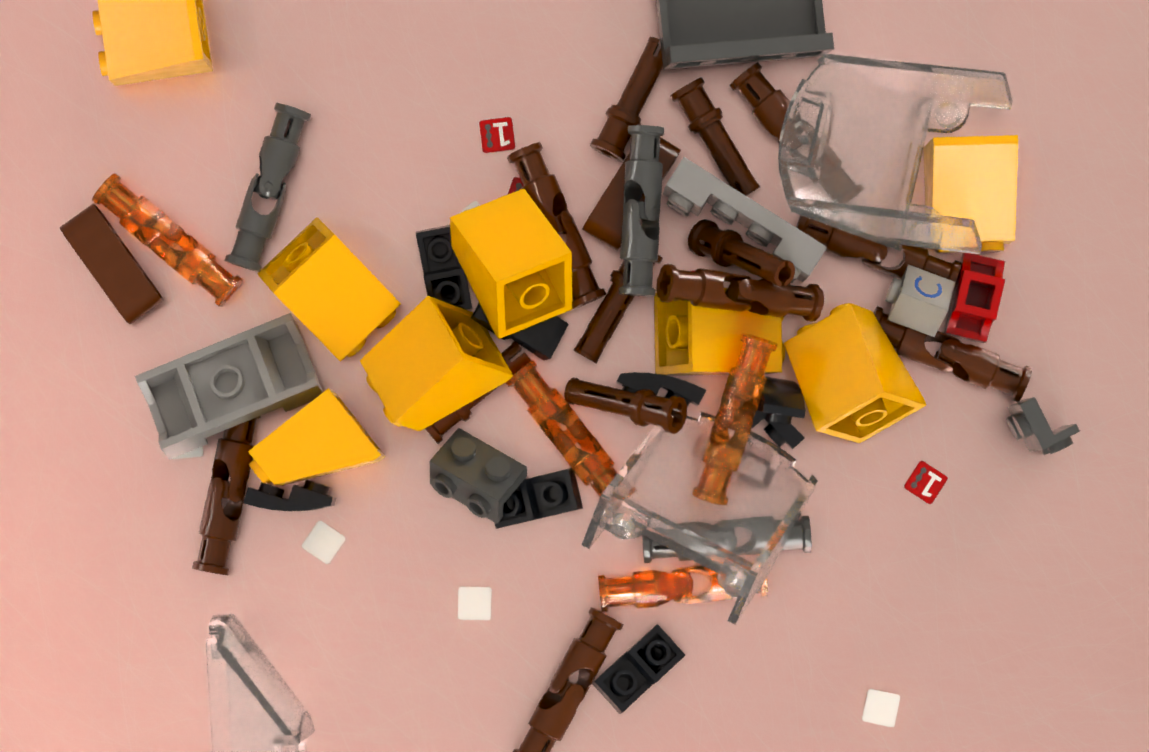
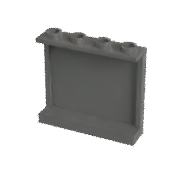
[656,0,834,70]

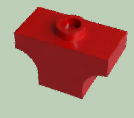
[944,252,1005,343]

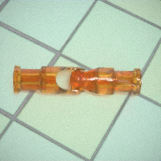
[92,173,243,307]
[692,333,777,505]
[506,360,636,513]
[598,559,768,612]

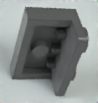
[1006,397,1080,455]
[429,428,527,523]

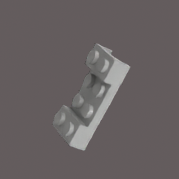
[663,157,827,283]
[135,313,323,460]

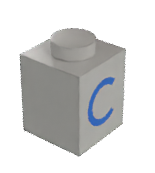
[885,264,955,337]

